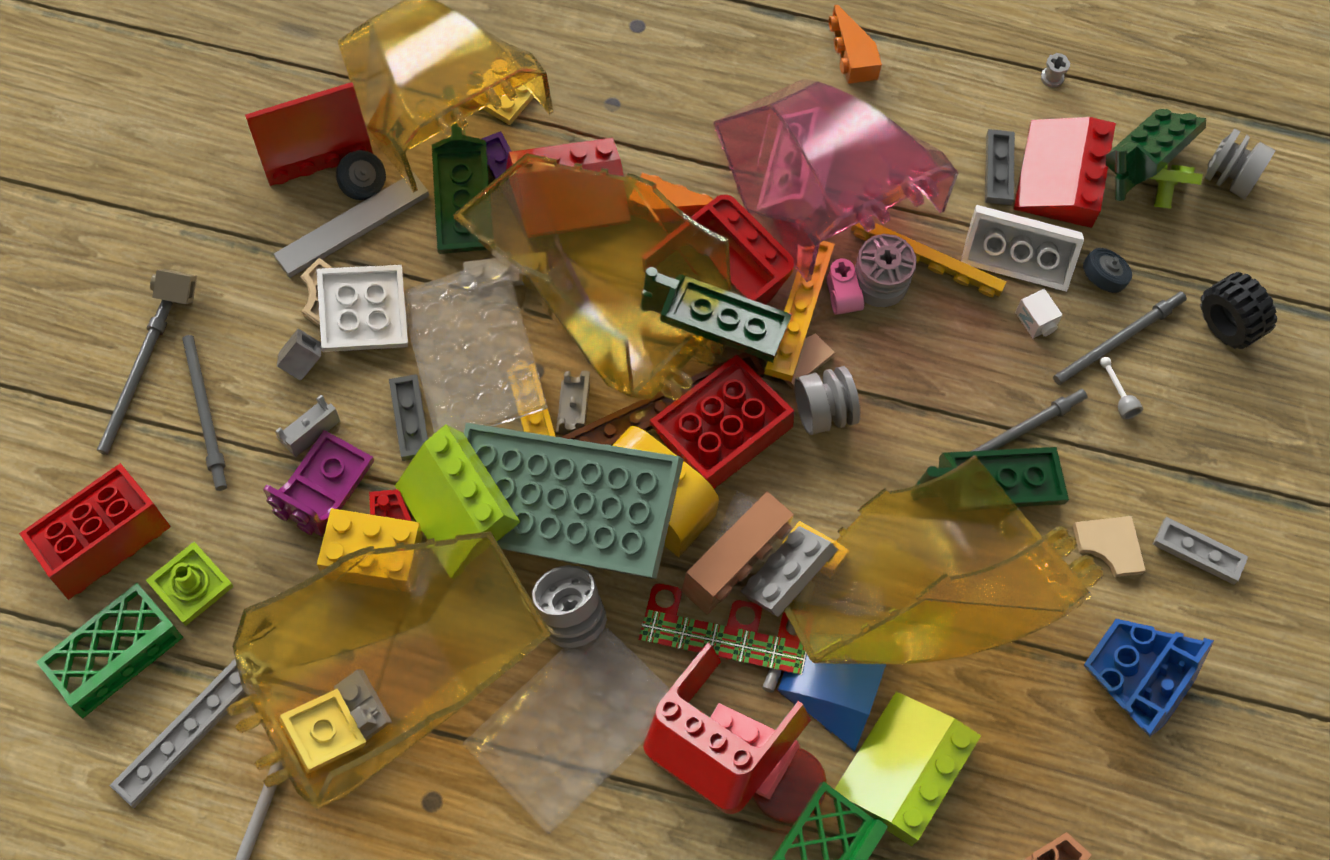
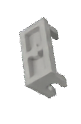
[556,371,590,435]
[275,395,340,458]

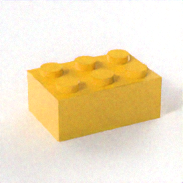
[317,508,423,590]

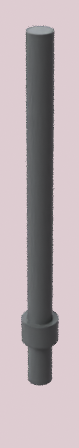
[1053,291,1187,385]
[97,300,173,455]
[182,335,227,491]
[972,389,1088,451]

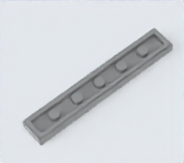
[274,172,429,278]
[109,646,271,808]

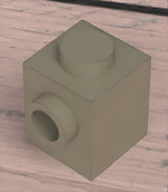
[150,269,197,304]

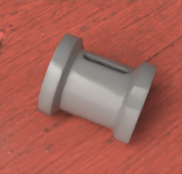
[1041,53,1070,88]

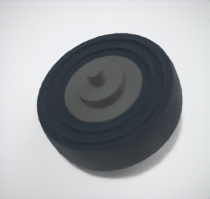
[336,150,386,200]
[1083,248,1132,293]

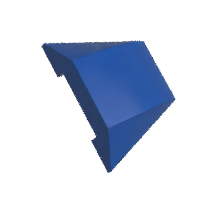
[1084,619,1214,737]
[778,635,893,752]

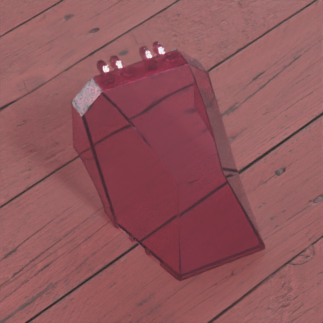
[714,79,959,282]

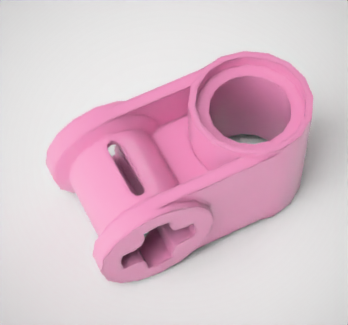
[827,258,864,315]

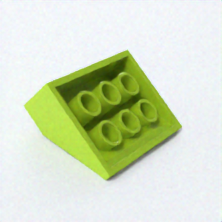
[395,424,520,578]
[835,691,981,847]

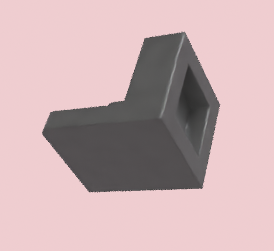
[277,329,321,380]

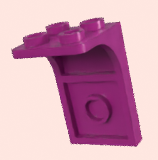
[263,430,374,537]

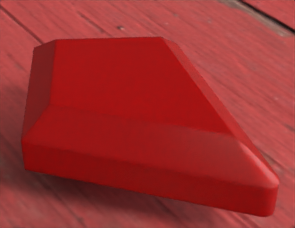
[369,489,412,521]

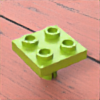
[1149,164,1203,208]
[146,541,234,626]

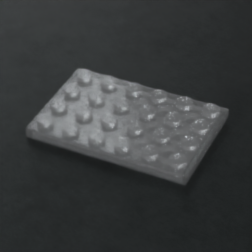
[404,257,548,434]
[462,626,670,835]

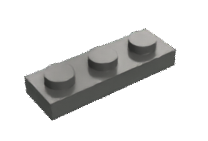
[985,129,1015,205]
[389,374,428,461]

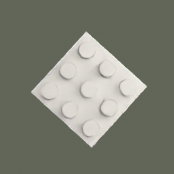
[316,265,408,352]

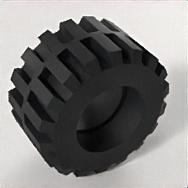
[1200,272,1277,349]

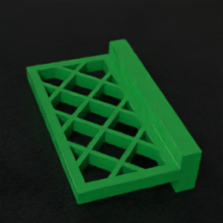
[36,583,184,719]
[772,781,888,860]

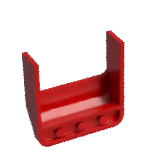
[642,194,794,345]
[644,642,811,814]

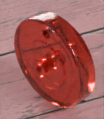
[753,747,827,823]

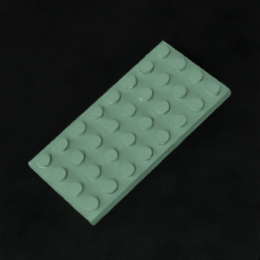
[464,423,684,579]

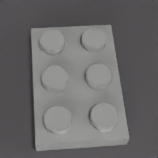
[741,526,838,617]

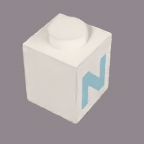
[1015,288,1062,338]

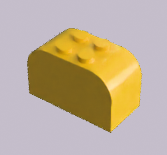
[612,426,719,557]

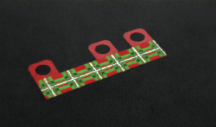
[638,583,813,675]

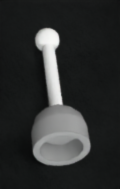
[1100,357,1143,419]

